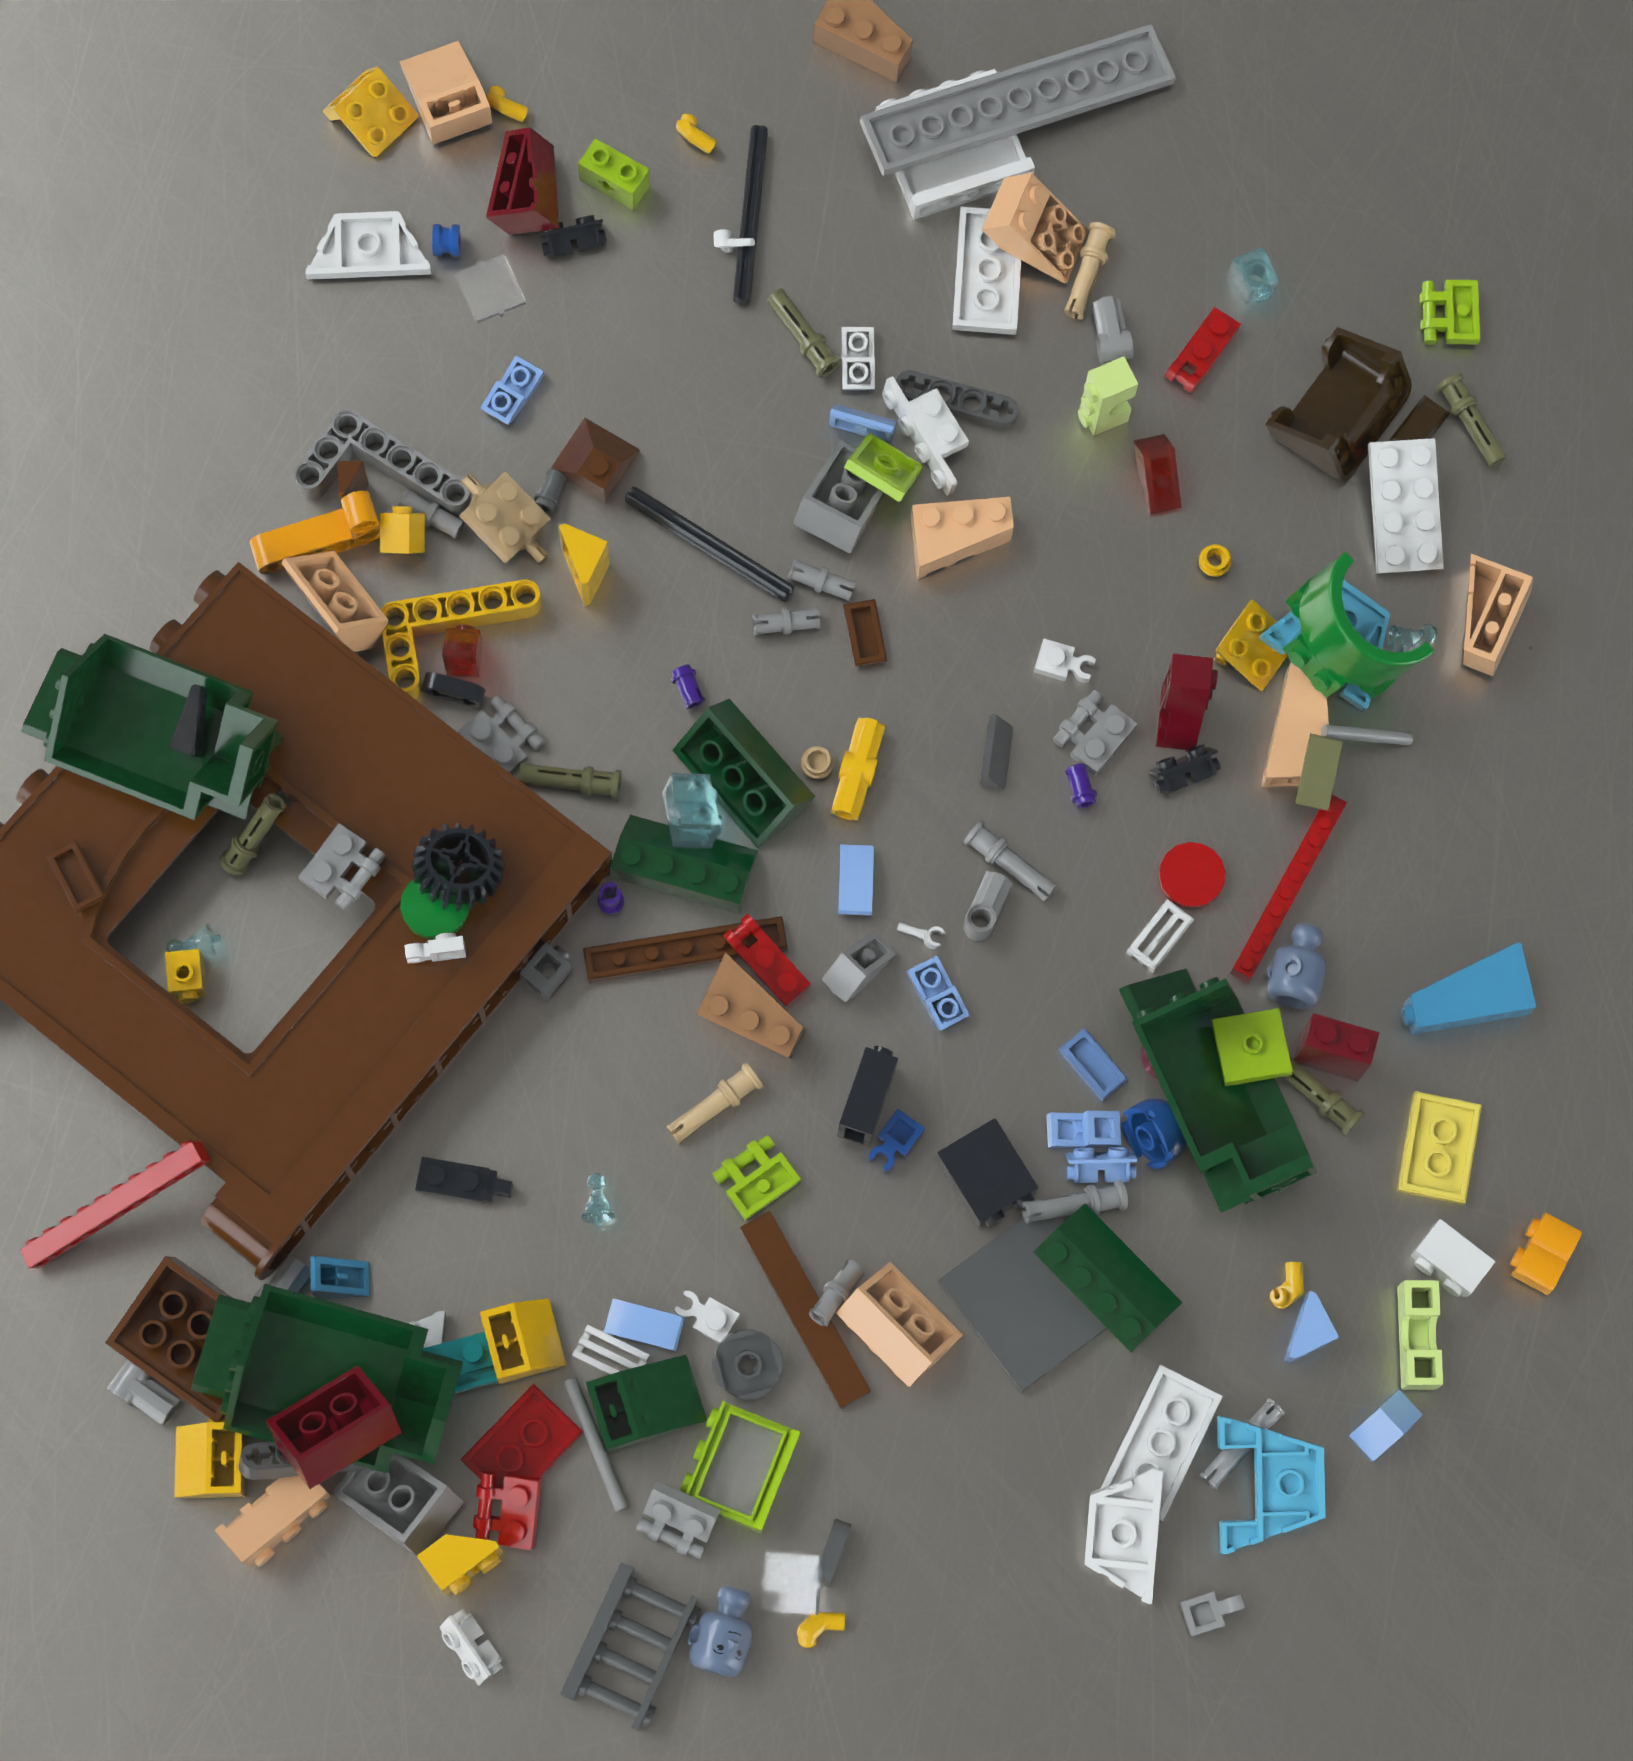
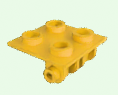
[1215,599,1288,692]

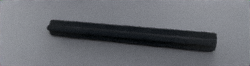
[733,125,768,304]
[625,486,794,602]

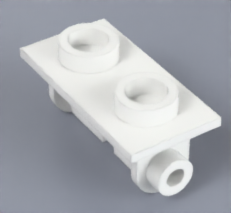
[439,1609,503,1686]

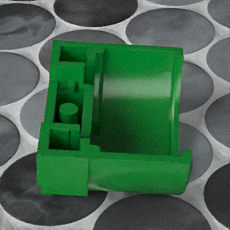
[1282,552,1434,699]

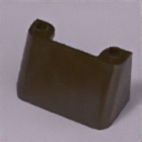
[1265,327,1412,481]

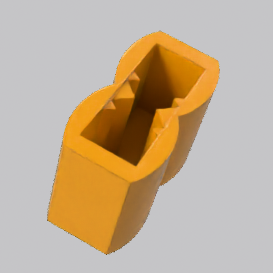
[1510,1212,1582,1296]

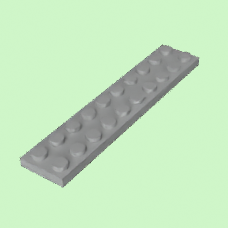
[859,24,1176,176]

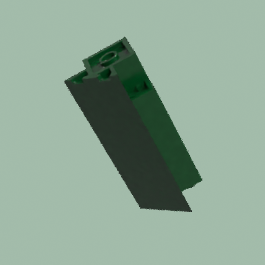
[22,634,284,820]
[1119,969,1318,1213]
[191,1284,463,1473]

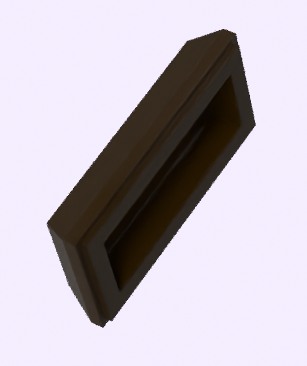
[1389,395,1450,441]

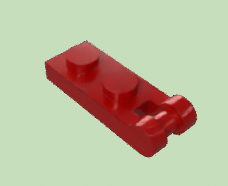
[1164,307,1241,394]
[723,913,811,1006]

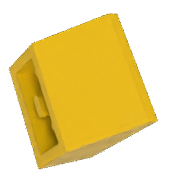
[480,1298,567,1384]
[174,1422,247,1498]
[417,1534,504,1596]

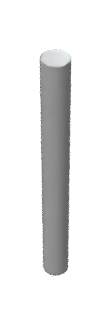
[564,1377,629,1512]

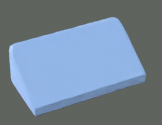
[829,404,897,443]

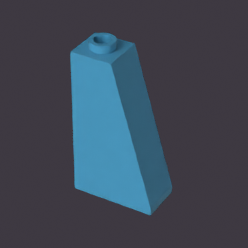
[1402,943,1536,1035]

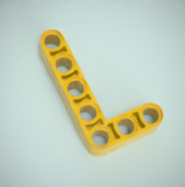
[381,579,542,699]

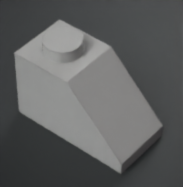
[821,931,897,1002]

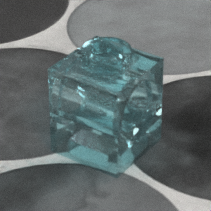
[1230,247,1279,304]

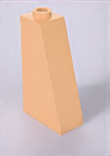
[1262,662,1329,787]

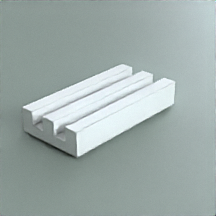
[1126,899,1194,973]
[572,1324,650,1375]

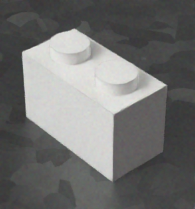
[1410,1219,1496,1298]

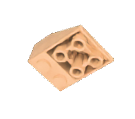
[399,41,492,145]
[982,173,1088,283]

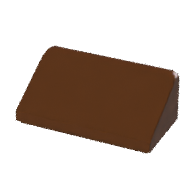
[337,461,369,501]

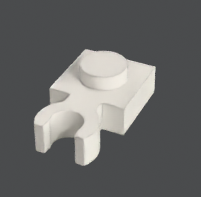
[1034,639,1096,683]
[404,933,466,964]
[674,1291,740,1343]

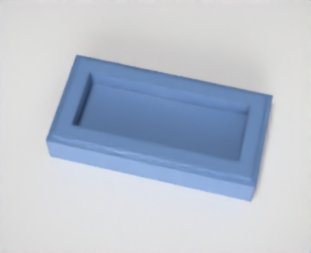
[1058,1028,1129,1102]

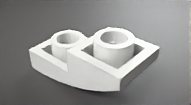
[841,327,875,390]

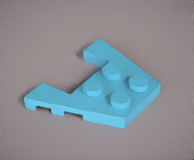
[1258,580,1390,712]
[1217,1415,1326,1554]

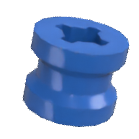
[432,224,461,257]

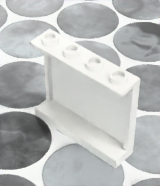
[875,69,1035,220]

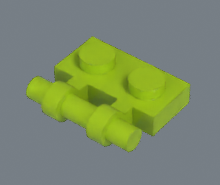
[1419,279,1480,345]
[712,1135,801,1221]

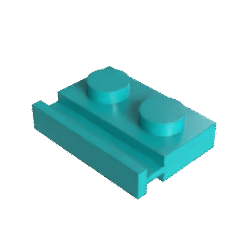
[423,1332,498,1394]

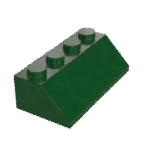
[672,698,815,848]
[610,814,758,914]
[1033,1203,1183,1352]

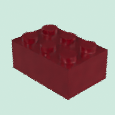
[266,1365,402,1489]

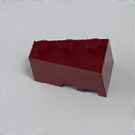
[486,127,559,235]
[1156,653,1218,750]

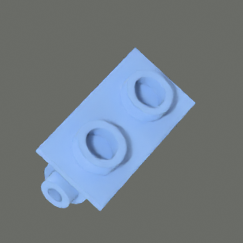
[1065,1146,1137,1183]

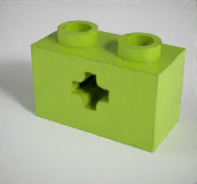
[578,138,650,211]

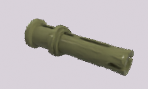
[767,288,842,378]
[1436,372,1507,468]
[518,762,622,800]
[220,794,285,876]
[1284,1057,1365,1136]

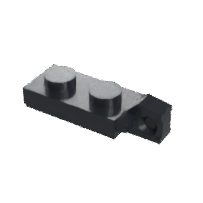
[415,1157,513,1204]

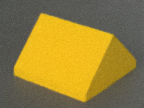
[559,524,610,606]

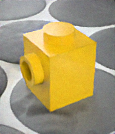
[380,506,425,554]
[165,949,207,1003]

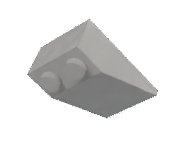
[792,440,885,554]
[332,1453,464,1557]

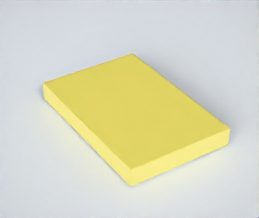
[1397,1091,1482,1205]

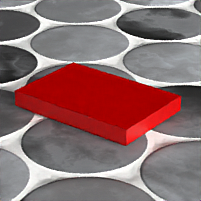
[460,1383,584,1486]

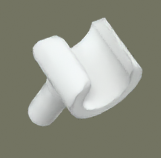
[714,229,755,253]
[897,923,946,949]

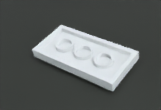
[952,207,1021,335]
[1368,438,1444,574]
[1100,1365,1223,1523]

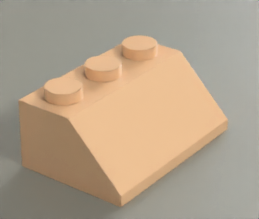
[282,551,389,652]
[836,1262,963,1387]

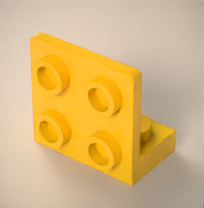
[323,67,419,157]

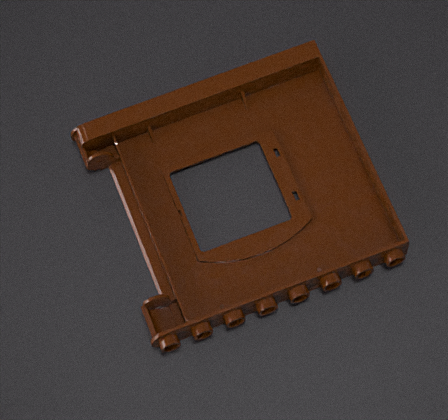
[0,562,612,1280]

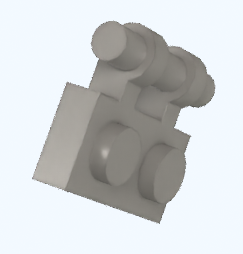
[1053,690,1138,776]
[458,695,545,774]
[298,823,386,911]
[636,1481,721,1559]

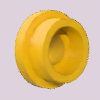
[1199,544,1232,577]

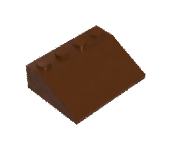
[105,1256,233,1422]

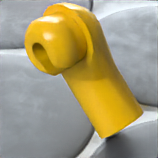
[486,85,528,122]
[676,113,717,154]
[1270,1262,1304,1309]
[797,1612,845,1648]

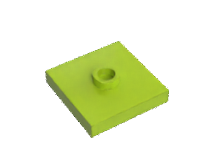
[844,433,924,502]
[1212,1008,1293,1086]

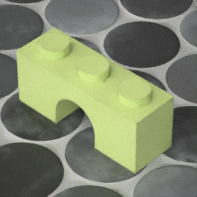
[1078,356,1138,436]
[1397,1280,1443,1390]

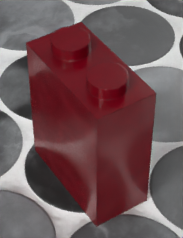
[1294,1013,1380,1082]

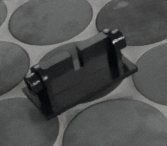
[538,215,607,258]
[1148,744,1221,795]

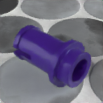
[671,664,706,709]
[1065,764,1097,809]
[598,882,624,914]

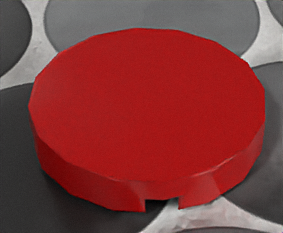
[1158,842,1226,909]

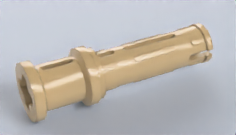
[1064,222,1116,320]
[666,1063,764,1144]

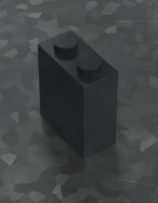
[837,1046,898,1147]
[935,1118,1039,1228]

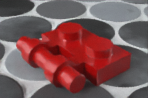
[473,1471,542,1550]

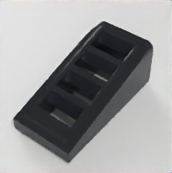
[169,684,208,758]

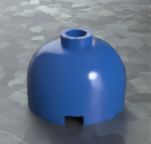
[1122,1099,1187,1169]

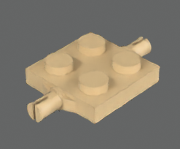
[459,471,551,563]

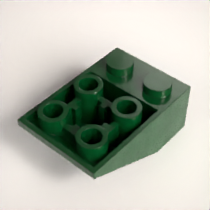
[586,1354,707,1453]

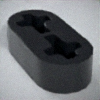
[421,672,486,708]

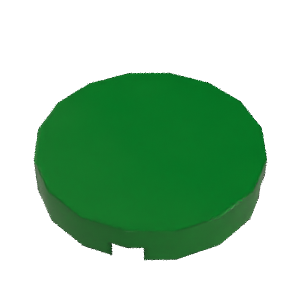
[400,874,469,940]

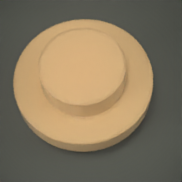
[801,746,834,780]

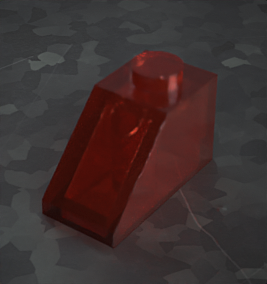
[1133,434,1182,515]
[442,625,482,678]

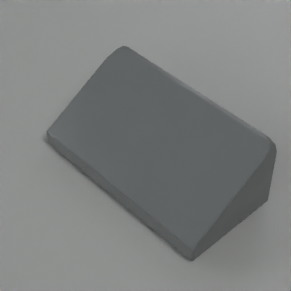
[980,714,1013,789]

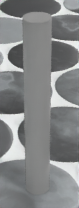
[1321,725,1413,745]

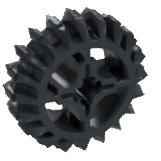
[411,821,505,912]

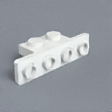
[882,376,969,497]

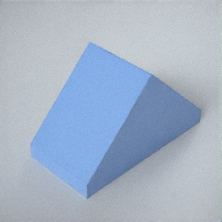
[1284,1291,1339,1363]
[1349,1389,1423,1462]

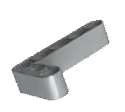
[295,410,472,517]

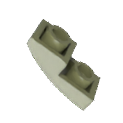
[1295,733,1343,810]

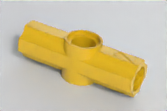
[831,718,885,821]

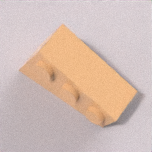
[910,497,1014,580]

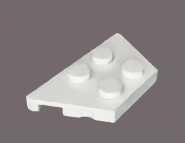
[306,211,431,280]
[1085,1467,1164,1604]

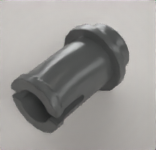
[534,469,567,513]

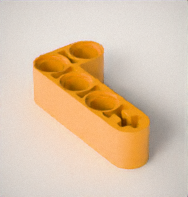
[249,491,380,574]

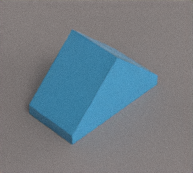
[311,1256,369,1299]

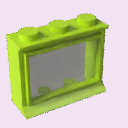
[680,1401,801,1534]

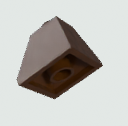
[550,417,640,503]

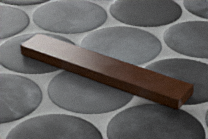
[583,916,788,983]
[740,1211,871,1409]

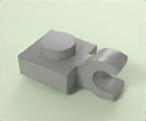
[1180,1592,1245,1637]

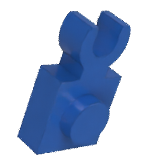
[868,1109,925,1173]

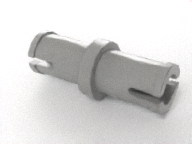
[398,490,465,539]
[787,559,856,601]
[752,608,820,635]
[809,1260,864,1326]

